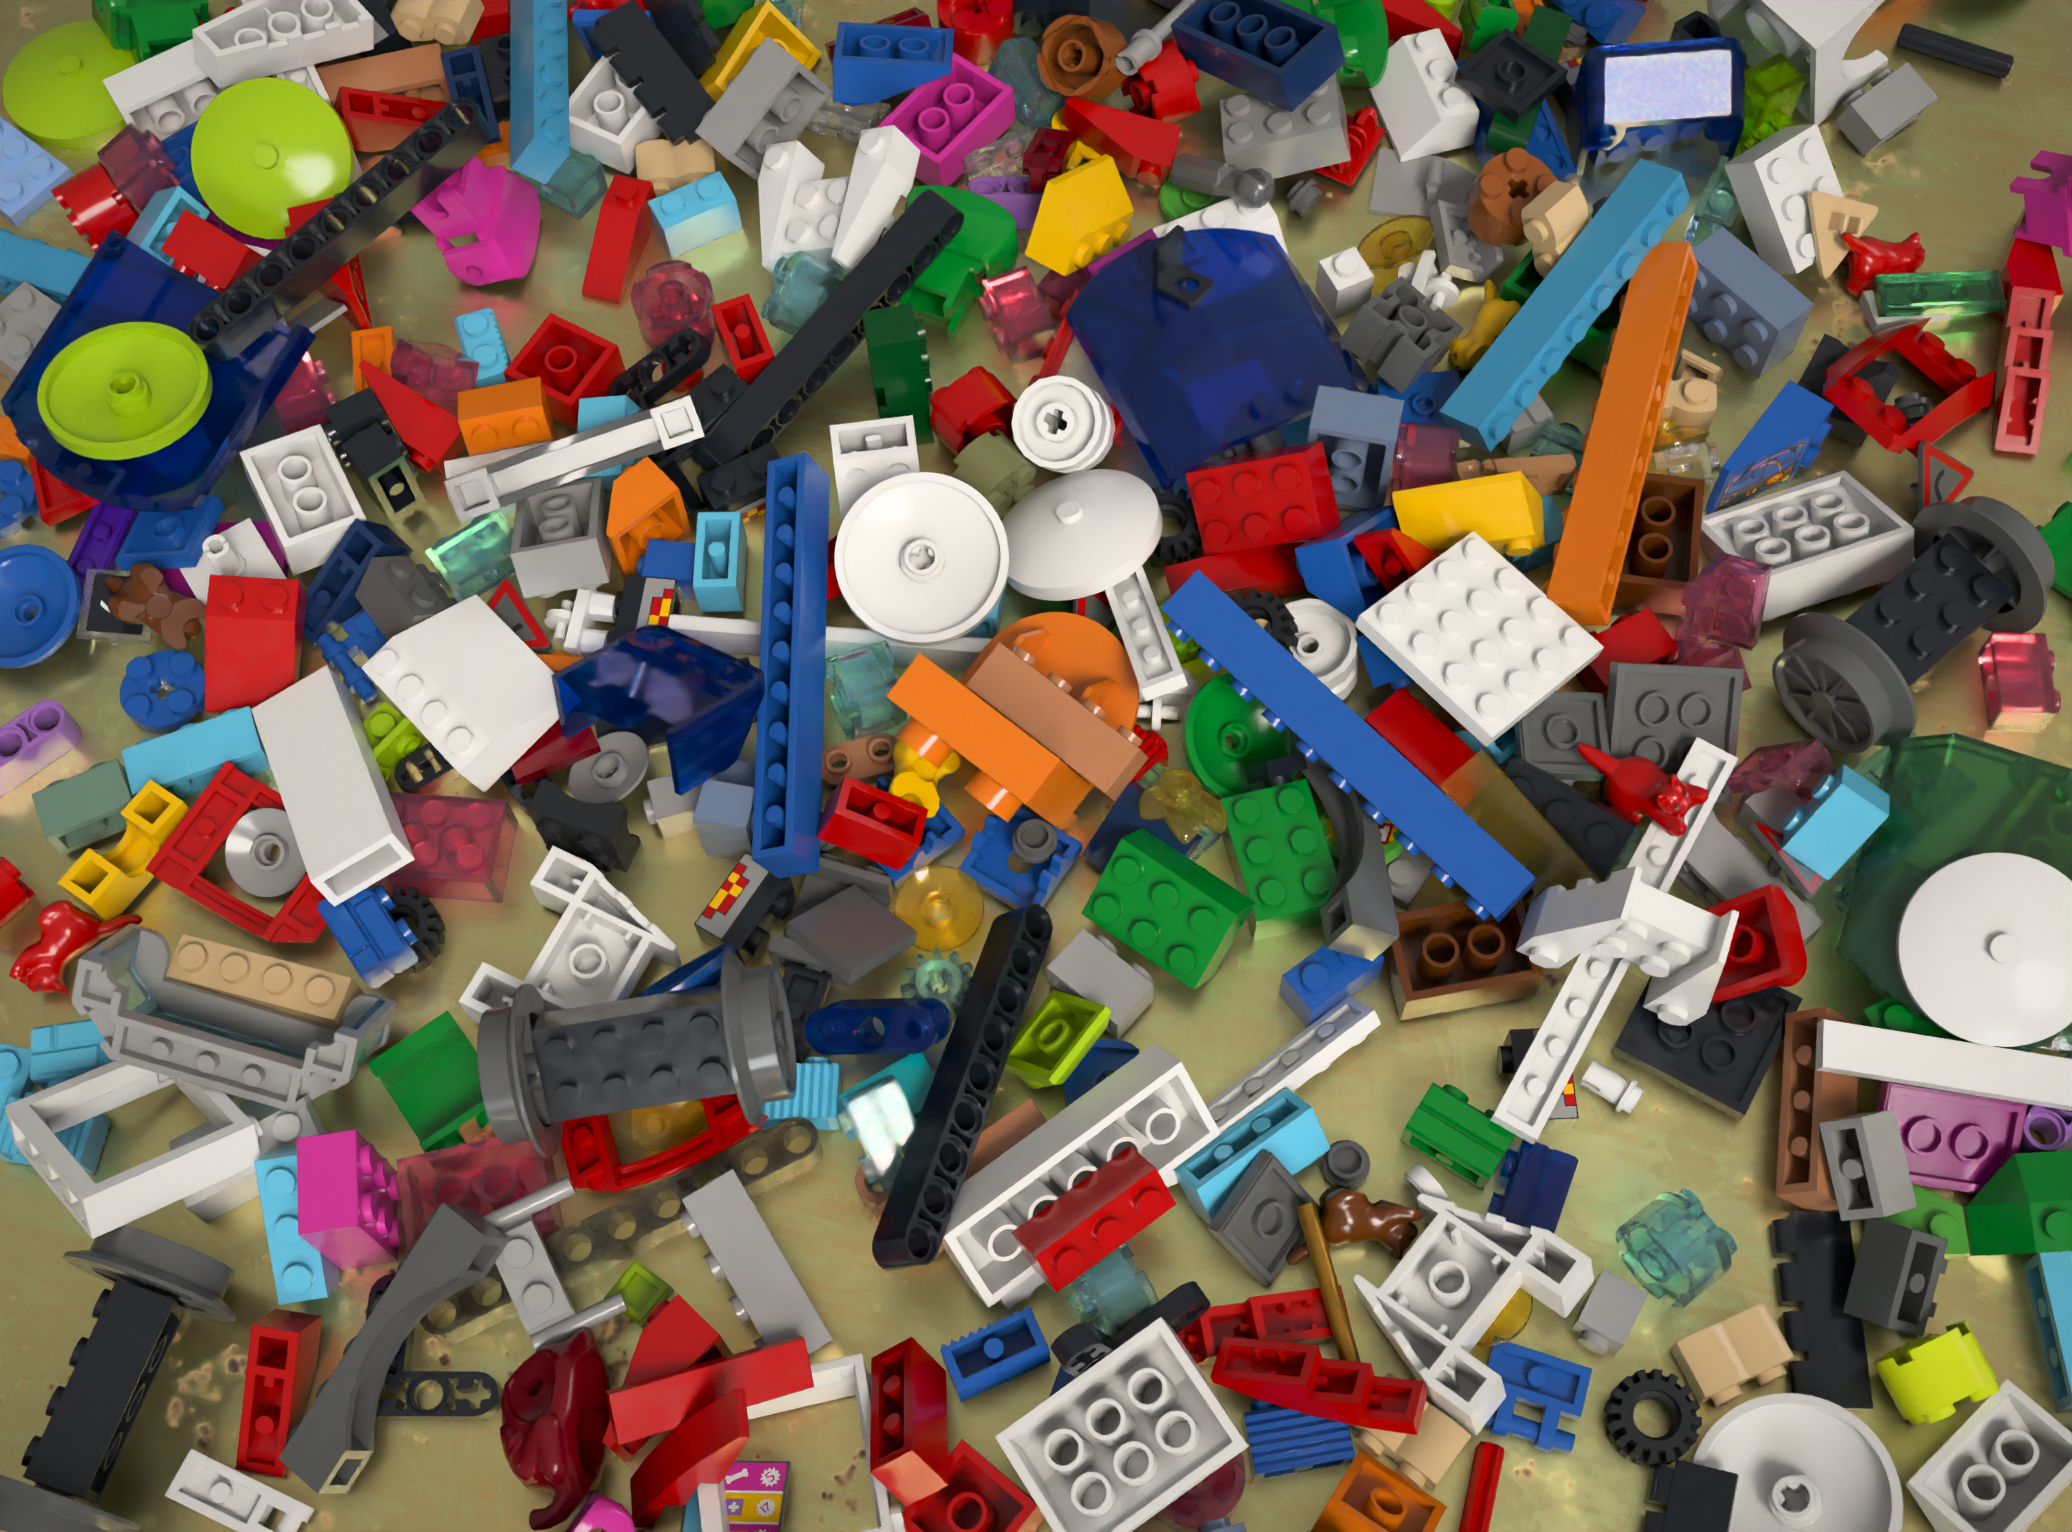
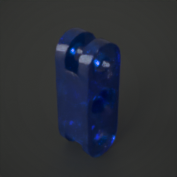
[805,997,952,1055]

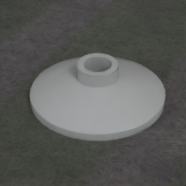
[568,731,649,803]
[225,808,307,897]

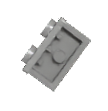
[1429,200,1504,284]

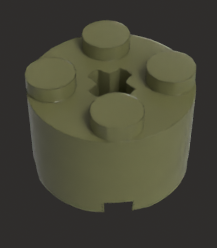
[944,430,1036,521]

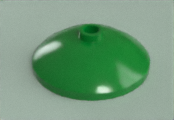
[1181,673,1297,799]

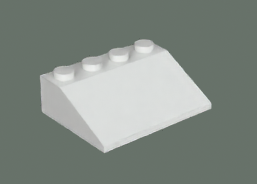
[1700,470,1915,624]
[361,594,579,793]
[995,1317,1249,1532]

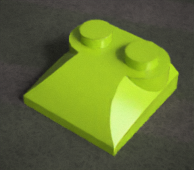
[1004,990,1111,1089]

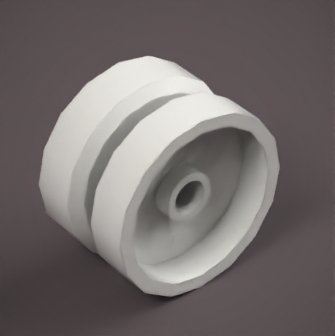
[1011,375,1115,474]
[1264,598,1360,700]

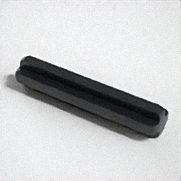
[1896,23,2014,78]

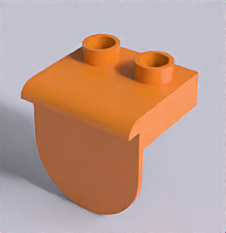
[886,612,1140,831]

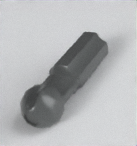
[1170,153,1275,208]

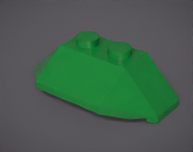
[1964,1150,2072,1256]

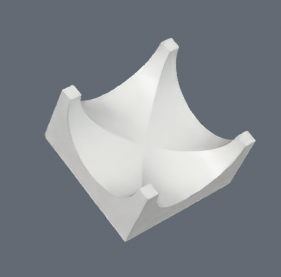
[1707,0,1888,126]

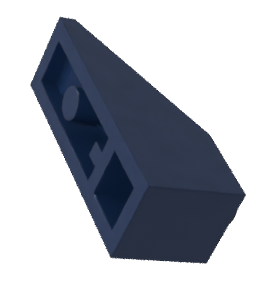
[440,45,502,145]
[303,518,413,646]

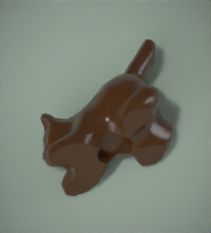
[104,562,206,650]
[1287,1186,1423,1266]

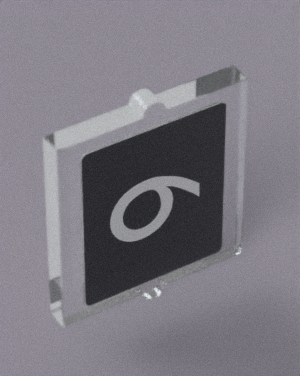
[76,568,153,645]

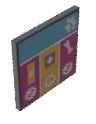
[680,1460,791,1532]

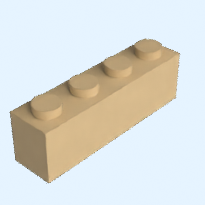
[167,934,365,1028]

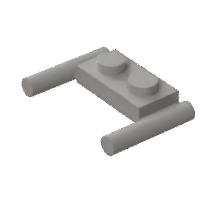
[482,1176,629,1351]

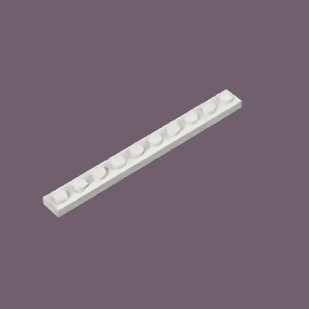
[1490,737,1739,1144]
[999,996,1381,1310]

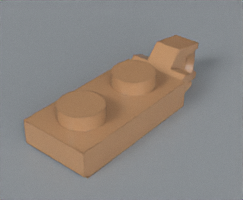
[1452,454,1577,496]

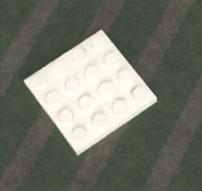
[1355,531,1604,747]

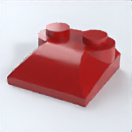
[1703,884,1807,1003]

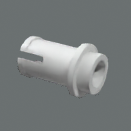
[1579,1059,1644,1114]

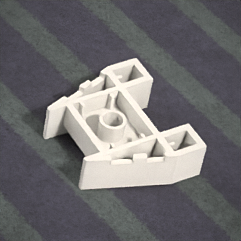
[758,125,920,289]
[459,846,682,1024]
[1515,866,1739,1026]
[1353,1193,1594,1436]

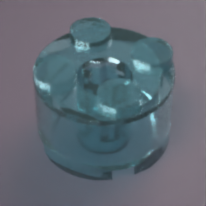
[761,251,849,336]
[825,640,908,741]
[1616,1188,1737,1308]
[1065,1242,1159,1337]

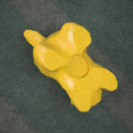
[1448,279,1521,371]
[887,738,961,818]

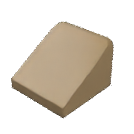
[1673,349,1723,384]

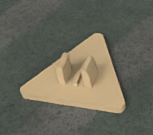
[1807,190,1878,278]

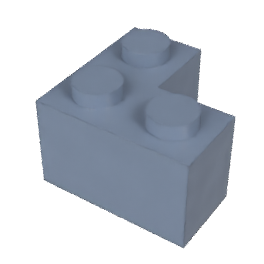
[693,758,756,861]

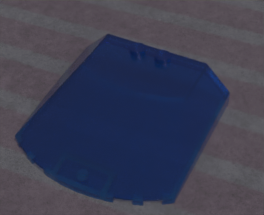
[1065,228,1378,490]
[0,230,316,512]

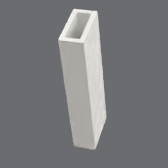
[251,665,415,907]

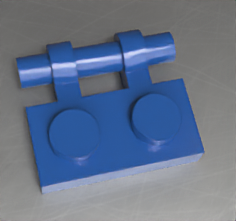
[316,609,388,703]
[1484,1338,1592,1454]

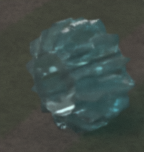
[901,947,974,1029]

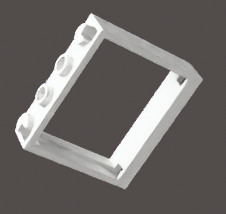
[5,1061,263,1239]
[697,1353,906,1532]

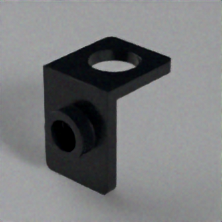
[1151,225,1214,308]
[657,438,708,514]

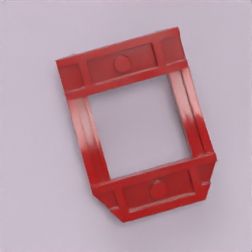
[1822,317,1995,458]
[145,761,327,943]
[561,1093,768,1192]

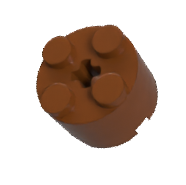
[1037,14,1129,101]
[1465,147,1559,247]

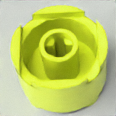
[1873,1320,2001,1426]

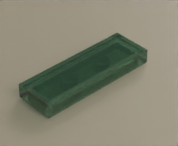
[1872,270,2006,317]

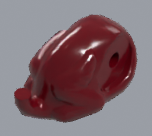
[500,1328,612,1531]

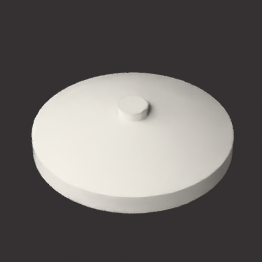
[1002,469,1163,601]
[834,472,1009,646]
[1896,852,2072,1047]
[1692,1393,1904,1532]

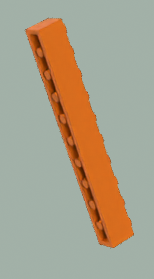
[1543,241,1699,626]

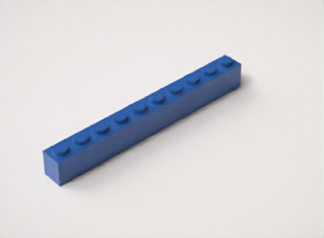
[752,452,830,879]
[1161,569,1538,922]

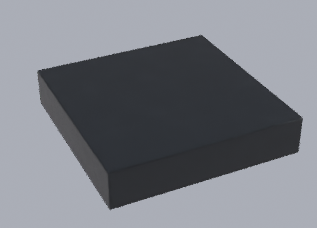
[1454,28,1568,124]

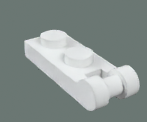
[164,1449,315,1532]

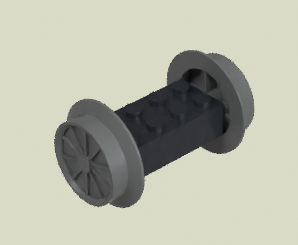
[1772,496,2055,754]
[477,951,797,1158]
[0,1225,237,1532]

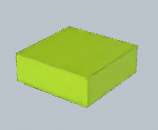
[604,1259,674,1329]

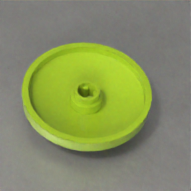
[2,21,135,149]
[191,77,355,241]
[37,322,213,460]

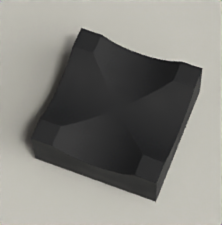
[1797,334,1903,447]
[527,779,641,873]

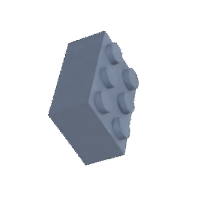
[1687,226,1814,379]
[1307,385,1405,512]

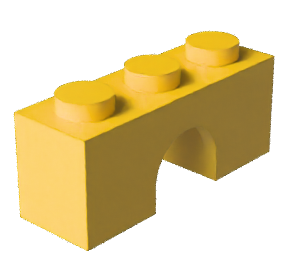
[57,779,190,922]

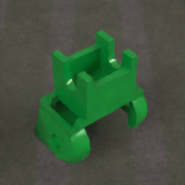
[92,0,209,65]
[1280,0,1389,88]
[898,185,1019,339]

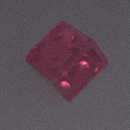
[1674,552,1773,664]
[1726,738,1838,804]

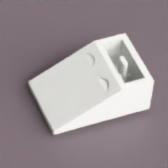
[829,415,920,524]

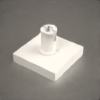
[179,518,287,605]

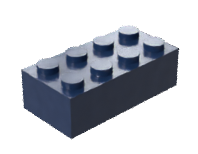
[1170,0,1346,112]

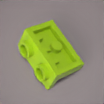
[362,701,425,783]

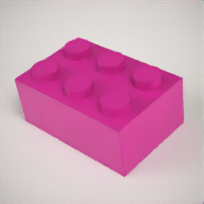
[878,52,1016,186]
[297,1129,405,1270]

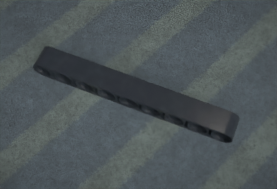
[188,97,492,363]
[692,190,964,473]
[872,904,1053,1271]

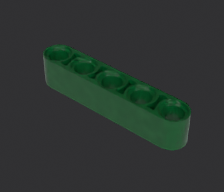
[1483,4,1574,155]

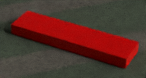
[605,1335,814,1445]

